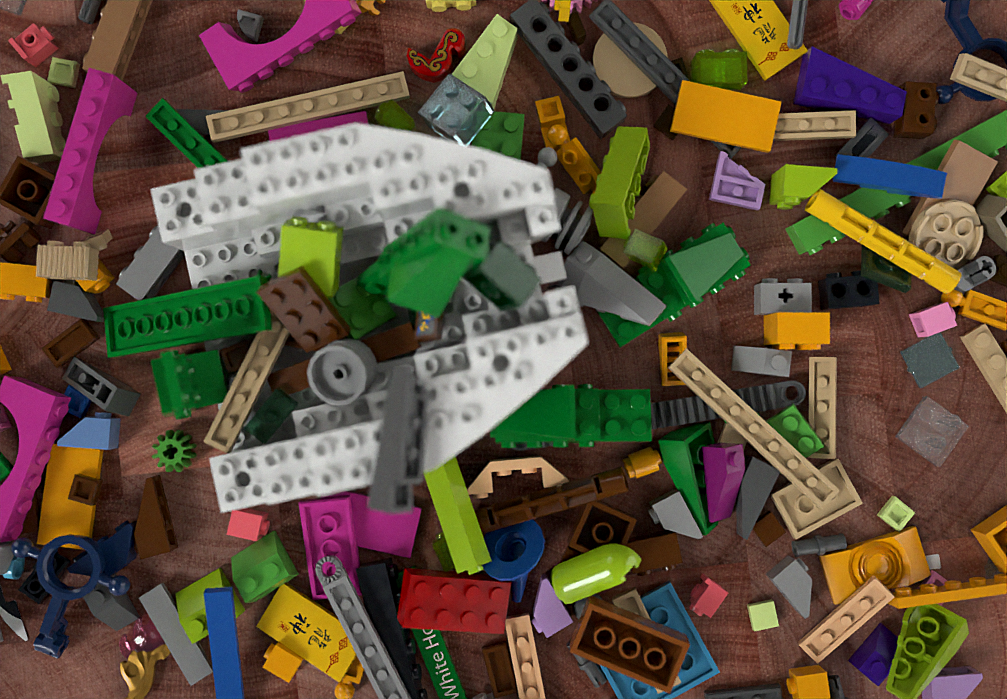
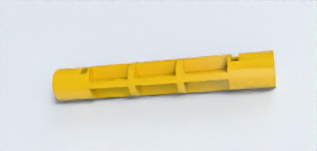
[805,189,961,294]

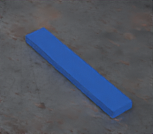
[204,587,245,699]

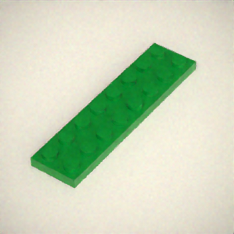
[103,275,272,358]

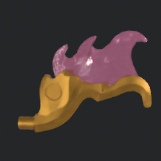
[119,600,201,699]

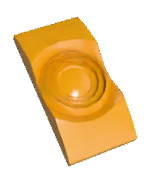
[819,526,931,605]

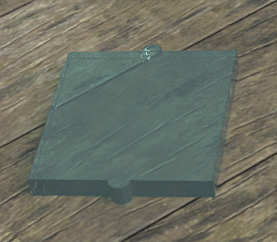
[900,332,960,388]

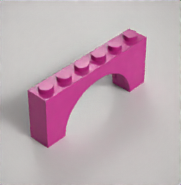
[199,0,362,93]
[44,68,138,234]
[0,376,71,543]

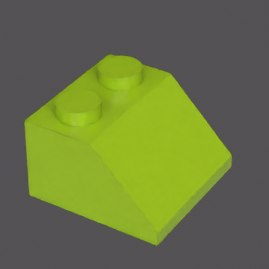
[769,164,838,210]
[176,567,245,644]

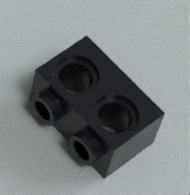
[818,270,880,310]

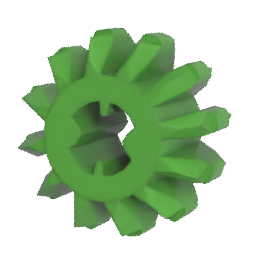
[151,430,197,472]

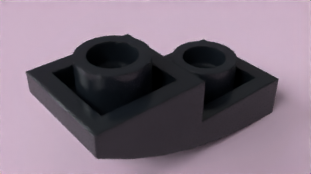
[18,552,71,604]

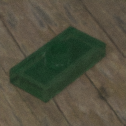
[244,387,299,445]

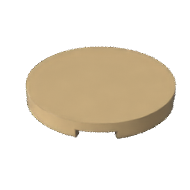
[593,22,668,98]
[909,199,983,270]

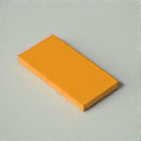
[670,80,782,153]
[37,443,104,550]

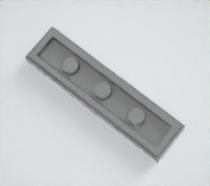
[139,583,213,686]

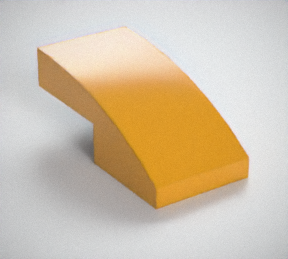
[535,96,570,152]

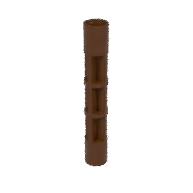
[474,466,629,534]

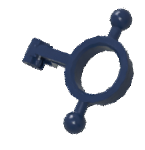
[936,0,1007,105]
[11,534,130,659]

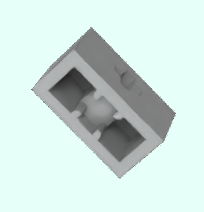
[754,278,812,315]

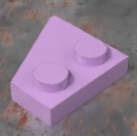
[709,151,765,211]

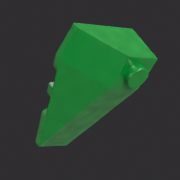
[658,422,718,536]

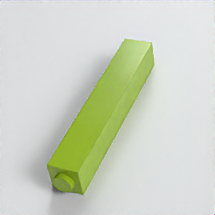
[424,455,491,575]

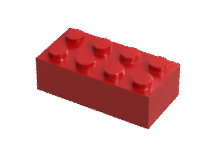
[397,567,511,634]

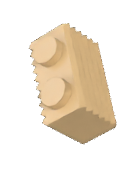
[36,241,99,281]

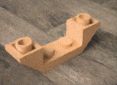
[467,455,569,499]

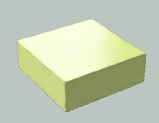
[47,57,80,88]
[877,496,915,532]
[747,599,779,631]

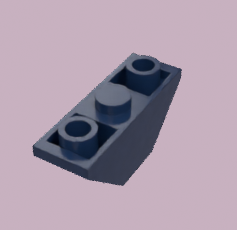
[67,520,137,576]

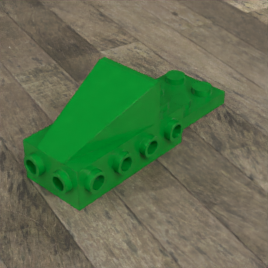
[356,207,490,318]
[594,222,751,348]
[150,349,227,420]
[490,384,652,448]

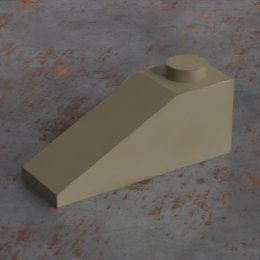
[975,194,1007,253]

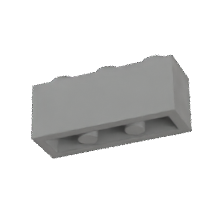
[116,226,185,301]

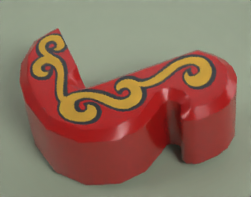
[406,28,466,83]

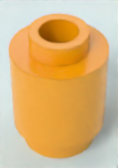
[622,447,662,479]

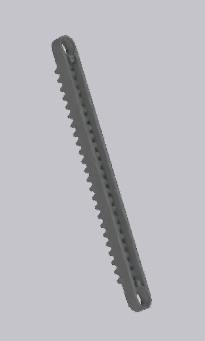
[512,381,806,451]

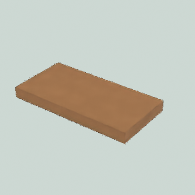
[902,139,998,236]

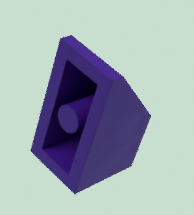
[848,623,898,686]

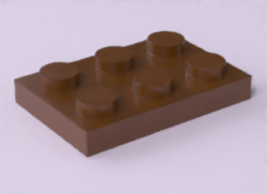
[257,266,351,353]

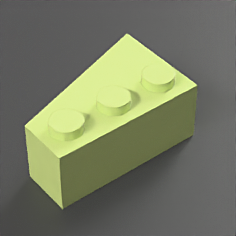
[452,14,517,111]
[0,71,66,163]

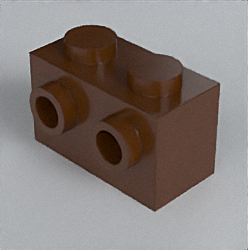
[893,81,939,139]

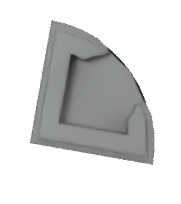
[237,9,264,42]

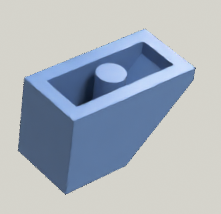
[57,412,121,450]

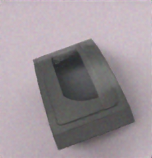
[834,118,889,158]

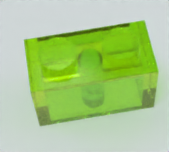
[691,49,748,89]

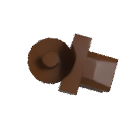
[0,220,42,264]

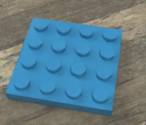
[599,581,720,699]

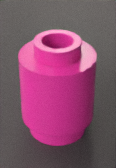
[839,0,874,20]

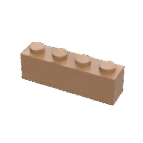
[82,0,153,81]
[598,171,687,269]

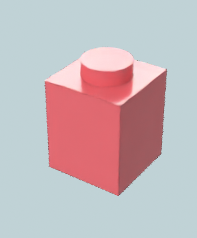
[226,507,270,541]

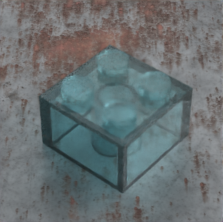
[418,73,495,146]

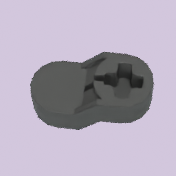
[954,256,996,293]

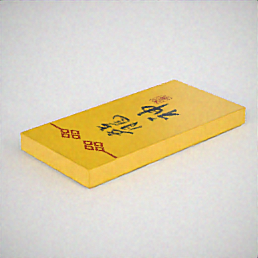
[709,0,808,81]
[256,582,357,683]

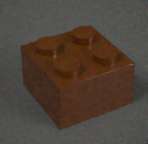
[0,155,56,229]
[567,500,637,553]

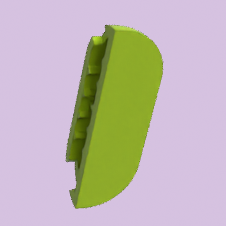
[550,544,641,604]

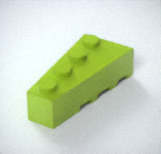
[589,126,650,239]

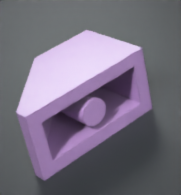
[532,573,573,638]
[922,666,983,699]

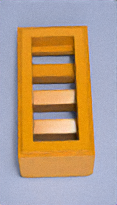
[658,332,687,386]

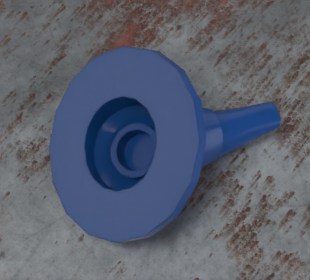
[482,519,545,603]

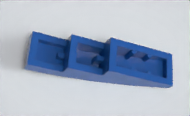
[832,154,947,199]

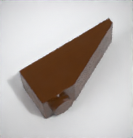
[134,475,179,560]

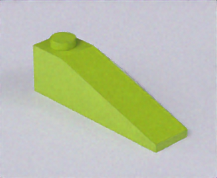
[886,604,969,699]

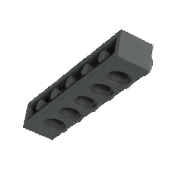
[510,0,627,140]

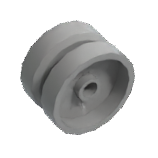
[307,338,378,405]

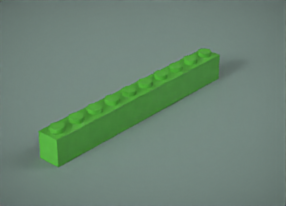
[785,110,1007,256]

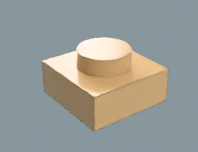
[79,229,113,251]

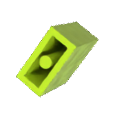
[278,216,344,298]

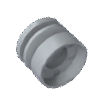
[540,188,593,256]

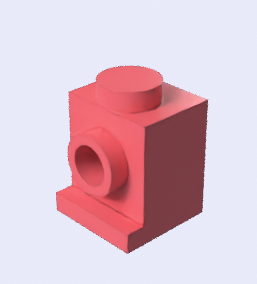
[8,23,59,67]
[689,573,728,618]

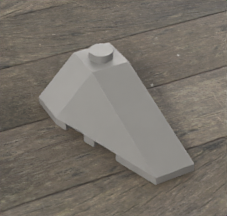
[555,241,666,326]

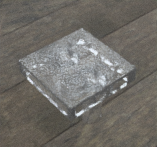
[895,396,969,467]

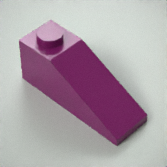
[702,442,745,522]

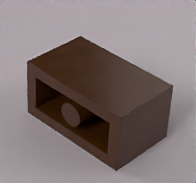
[626,530,683,576]

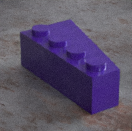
[793,46,907,124]

